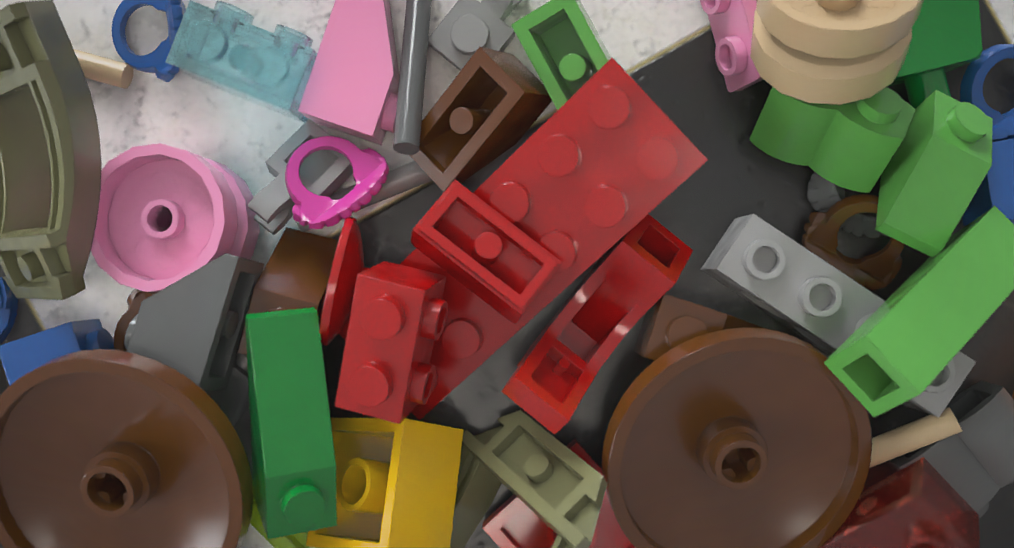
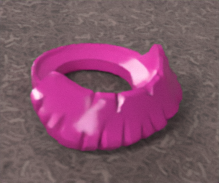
[285,136,389,229]

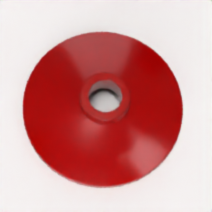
[319,217,369,346]

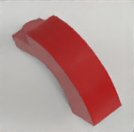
[501,214,694,435]

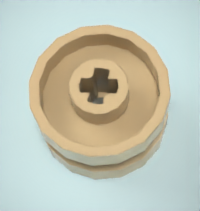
[750,0,924,105]

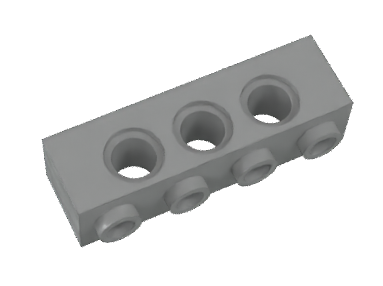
[701,214,976,417]

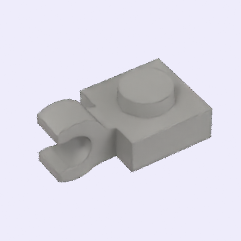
[428,0,521,71]
[248,118,353,235]

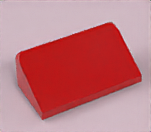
[411,179,563,324]

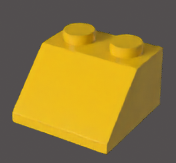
[306,418,464,548]

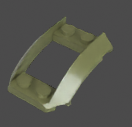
[0,0,102,300]
[450,410,607,548]

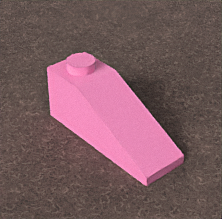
[298,0,400,145]

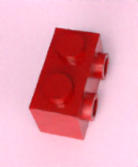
[335,261,448,424]

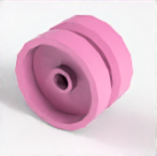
[91,143,260,292]

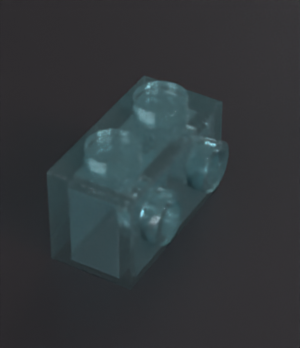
[166,0,317,123]

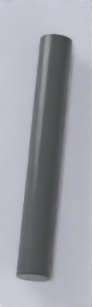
[393,0,432,155]

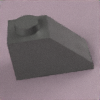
[125,253,264,391]

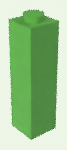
[824,206,1014,417]

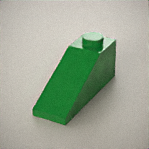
[245,307,337,539]

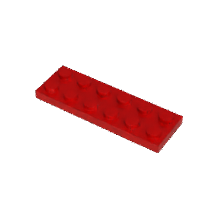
[339,57,708,420]

